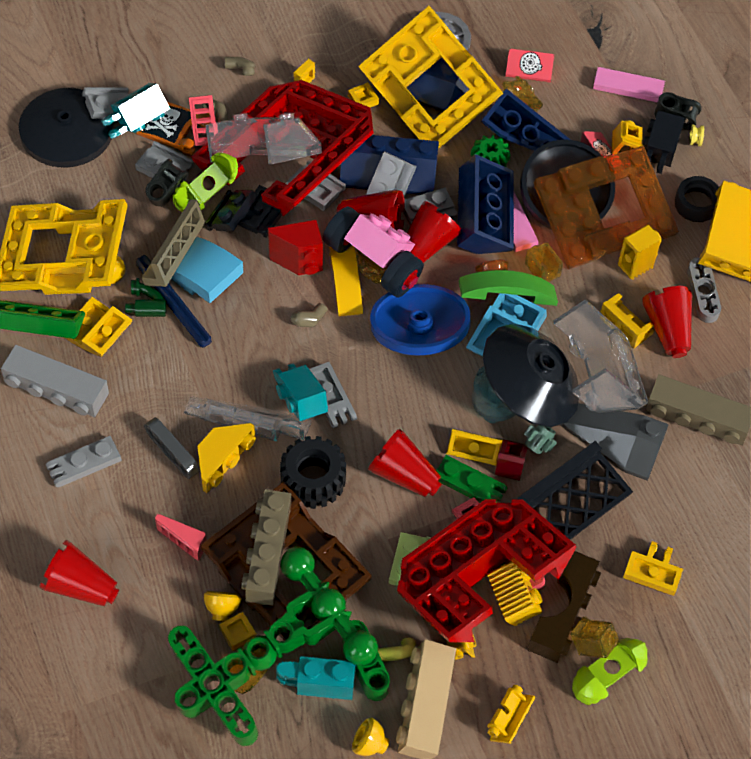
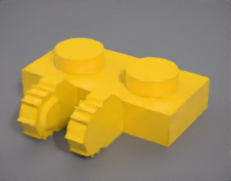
[623,541,683,596]

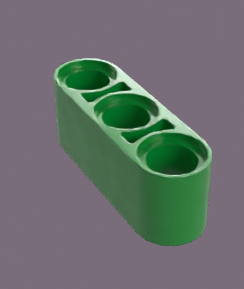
[342,620,390,701]

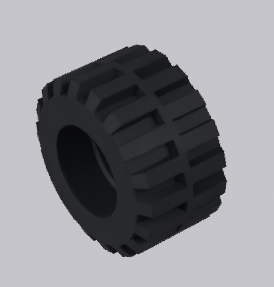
[280,436,346,509]

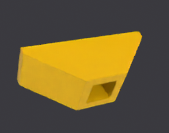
[197,423,256,493]

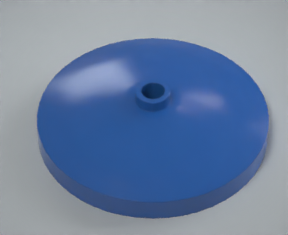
[370,284,470,355]

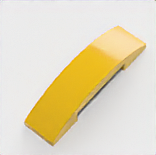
[328,245,363,317]

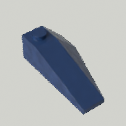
[481,88,571,151]

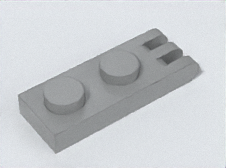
[309,362,357,428]
[46,436,122,487]

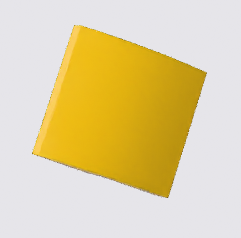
[65,297,132,357]

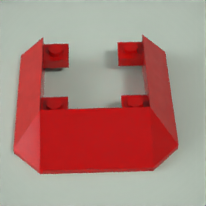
[191,80,374,216]

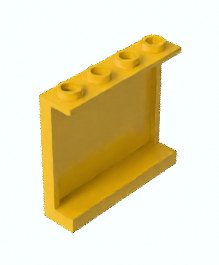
[698,181,751,282]

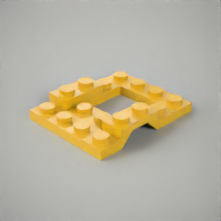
[358,6,504,149]
[0,199,128,295]

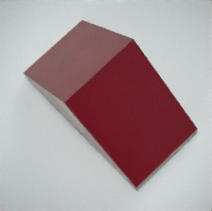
[495,439,528,481]

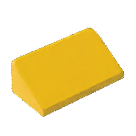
[446,429,503,466]

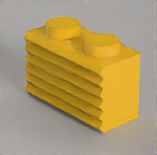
[617,225,662,280]
[487,561,543,626]

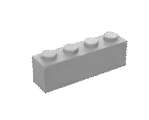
[1,345,109,417]

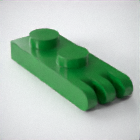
[436,455,508,503]

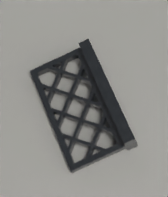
[517,441,633,540]

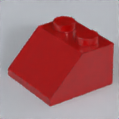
[268,220,323,275]

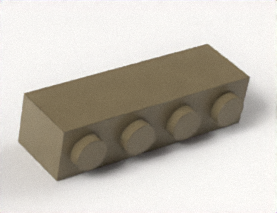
[645,374,751,446]

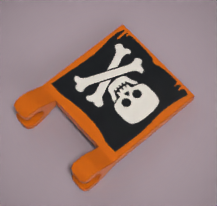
[136,101,211,156]

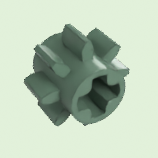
[524,424,557,454]

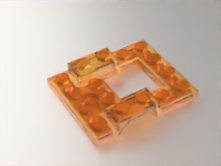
[533,146,679,270]

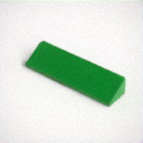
[0,300,85,339]

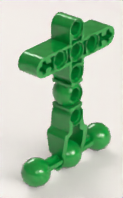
[168,547,378,746]

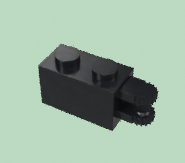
[642,111,685,174]

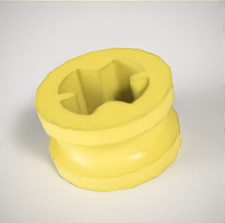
[689,124,704,146]

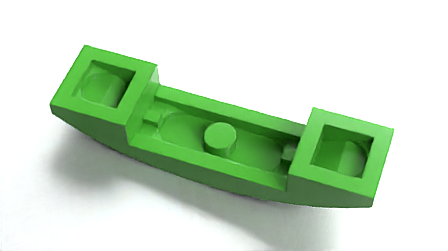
[458,270,558,306]

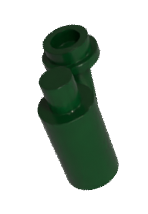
[125,278,166,317]

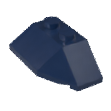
[406,58,469,112]

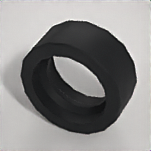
[675,176,719,222]

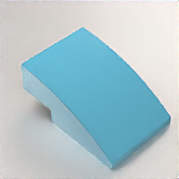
[171,237,244,303]
[466,293,547,356]

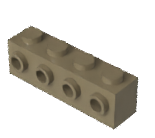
[241,489,292,606]

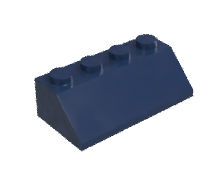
[340,135,439,195]
[457,154,514,254]

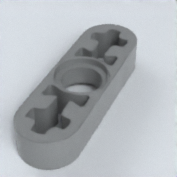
[687,257,721,323]

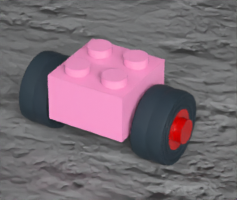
[322,206,424,298]

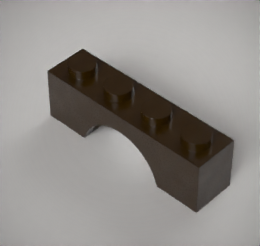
[527,551,601,663]

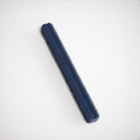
[136,255,212,348]

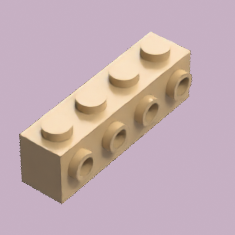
[396,639,456,759]

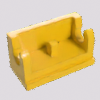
[599,293,654,349]

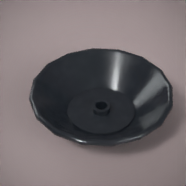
[482,324,580,427]

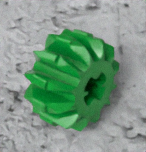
[470,135,511,167]

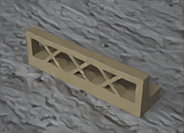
[142,199,205,287]

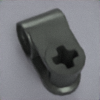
[654,92,702,130]
[145,159,189,206]

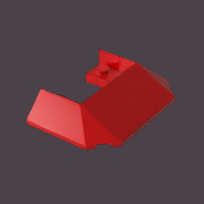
[397,499,576,642]

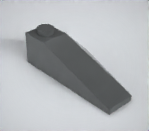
[561,403,669,481]

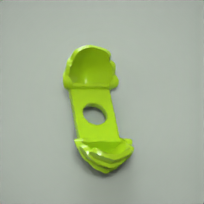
[172,153,238,212]
[572,638,648,705]

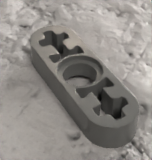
[144,417,200,479]

